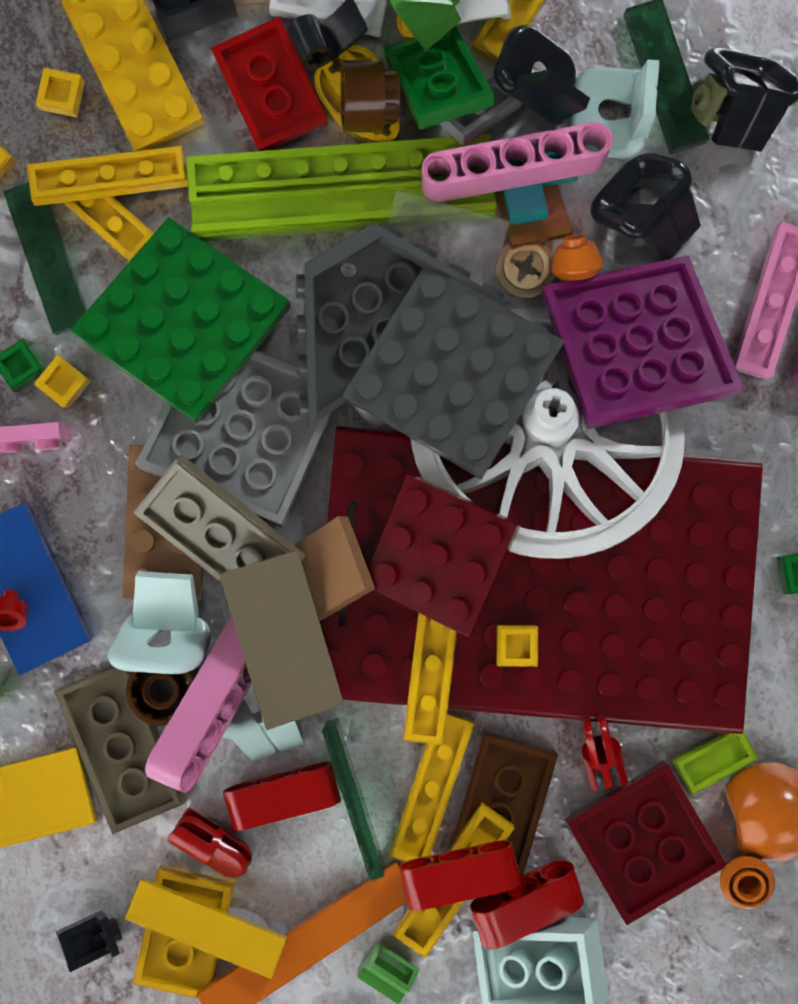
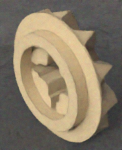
[495,237,555,300]

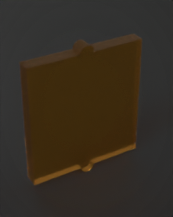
[495,184,573,250]

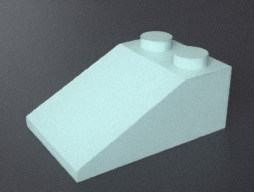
[472,917,609,1004]

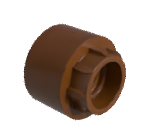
[340,60,400,133]
[126,668,199,726]

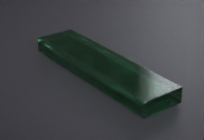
[623,0,709,155]
[3,182,88,335]
[322,718,385,881]

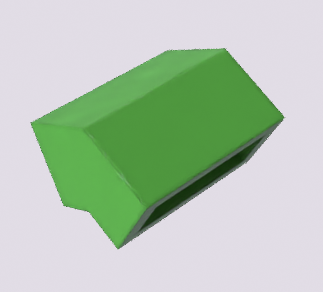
[357,942,420,1004]

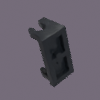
[152,0,238,40]

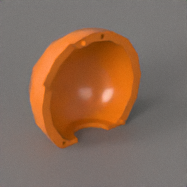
[725,762,798,863]

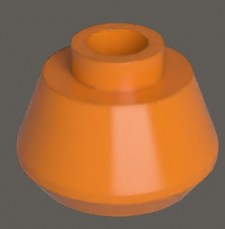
[551,234,604,281]
[720,855,775,909]

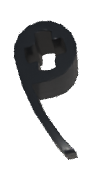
[286,0,368,70]

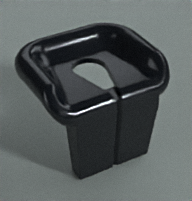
[493,25,590,126]
[704,48,798,152]
[590,153,701,261]

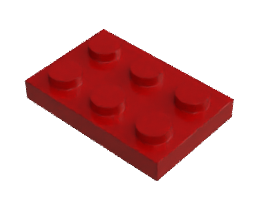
[211,16,328,151]

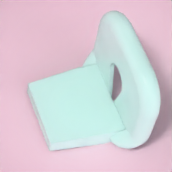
[569,60,659,159]
[107,571,211,674]
[222,684,304,762]

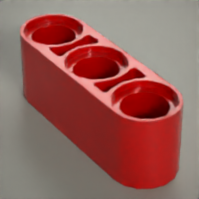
[223,761,341,831]
[399,840,521,911]
[470,860,584,949]

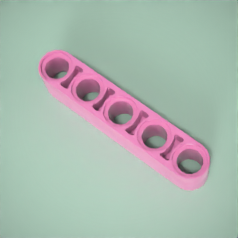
[422,123,613,202]
[145,616,252,793]

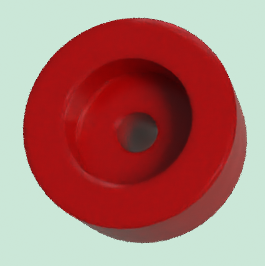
[0,590,29,631]

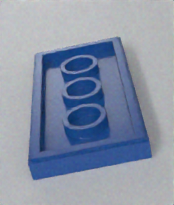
[0,503,92,675]

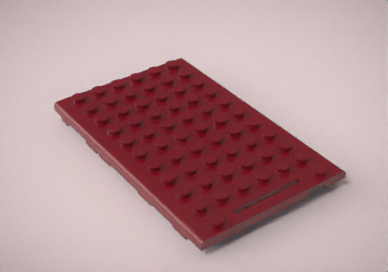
[319,426,763,734]

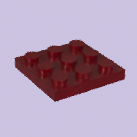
[368,474,521,638]
[565,760,726,926]

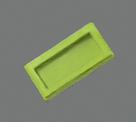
[670,731,759,796]

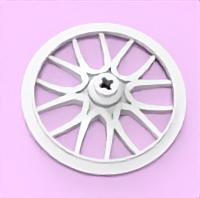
[411,307,685,559]

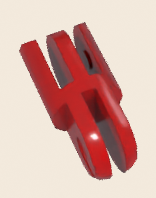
[582,717,628,791]
[167,808,252,878]

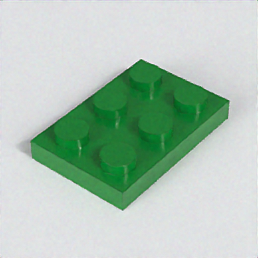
[383,26,494,130]

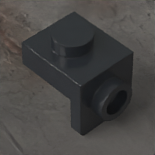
[55,911,122,972]

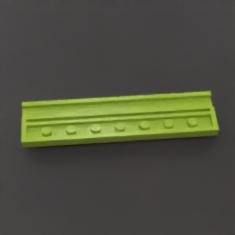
[186,134,497,242]

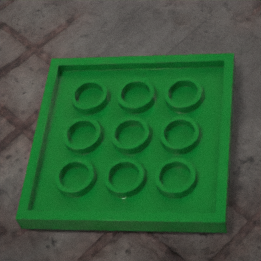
[70,217,291,424]

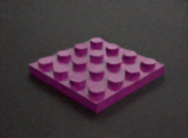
[541,255,743,429]

